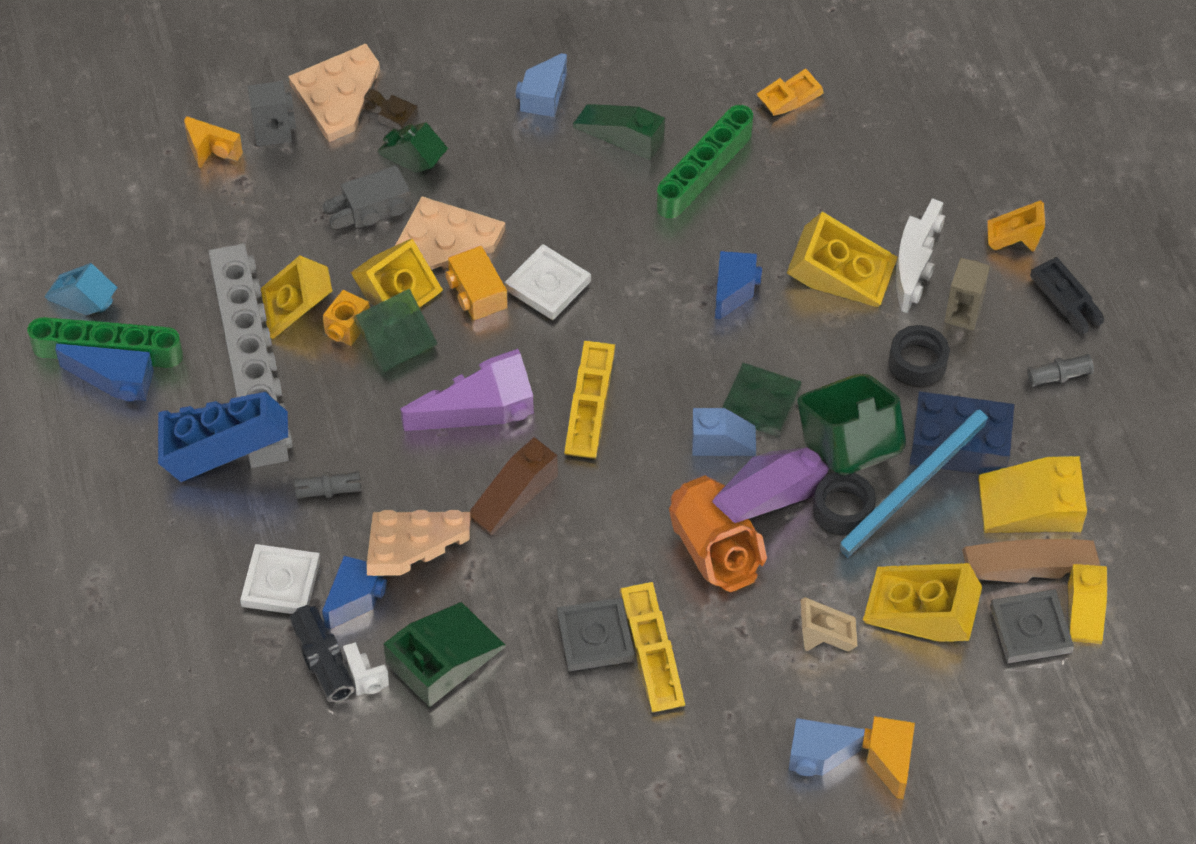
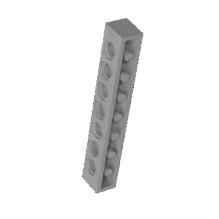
[208,244,293,468]

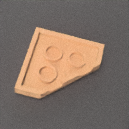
[288,44,380,142]
[395,196,506,270]
[367,510,471,576]

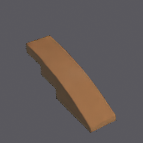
[962,539,1101,584]

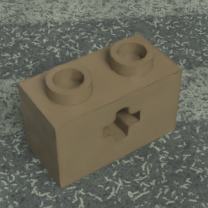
[944,257,991,331]

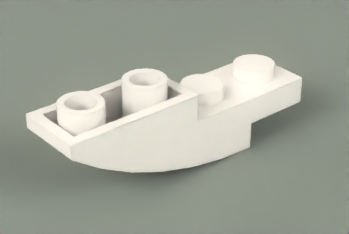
[896,198,945,313]

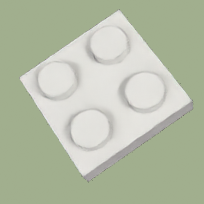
[505,244,591,320]
[240,544,321,614]

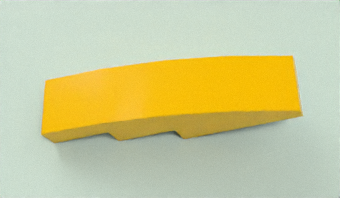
[564,341,615,459]
[620,582,685,713]

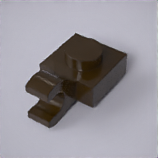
[364,89,418,130]

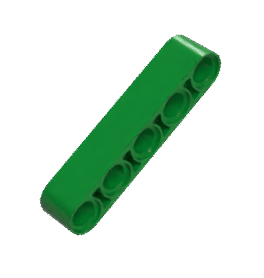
[657,105,753,218]
[27,317,183,368]

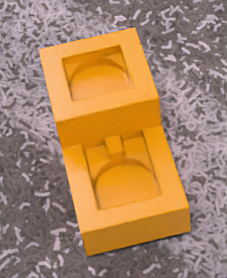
[757,68,824,116]

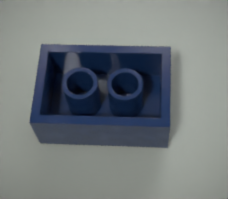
[909,391,1015,474]

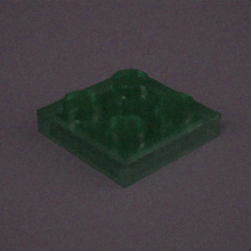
[353,288,438,373]
[722,362,802,437]

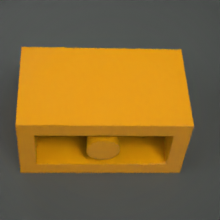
[445,245,508,321]

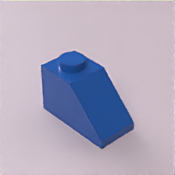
[715,251,762,319]
[322,556,387,629]

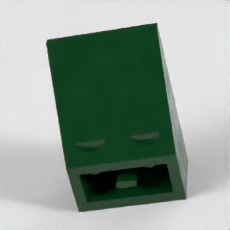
[383,602,506,707]

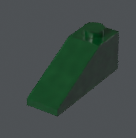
[573,104,665,160]

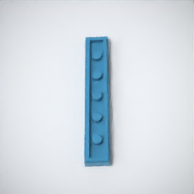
[840,410,988,558]

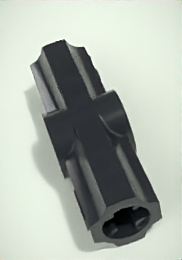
[290,605,355,703]

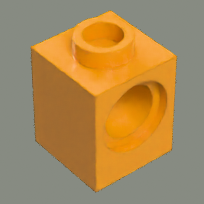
[323,290,371,346]

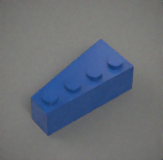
[158,392,288,482]

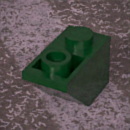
[377,122,448,173]

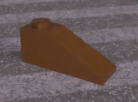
[469,437,558,536]

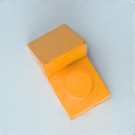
[184,116,243,168]
[988,200,1045,252]

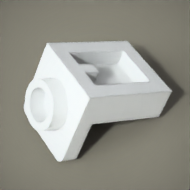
[343,642,389,696]

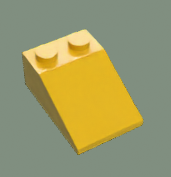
[787,211,898,307]
[978,456,1087,533]
[863,563,982,642]

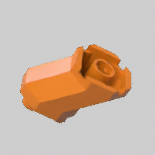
[669,475,767,592]

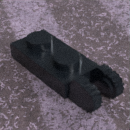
[1030,257,1105,334]

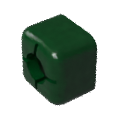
[797,374,906,475]

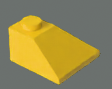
[350,239,443,324]
[261,255,332,339]

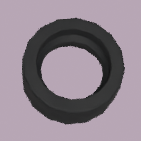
[888,325,950,386]
[813,472,876,536]

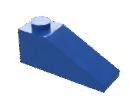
[55,344,154,401]

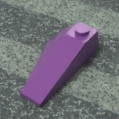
[400,349,534,431]
[713,447,829,523]

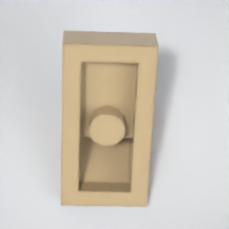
[801,597,857,652]

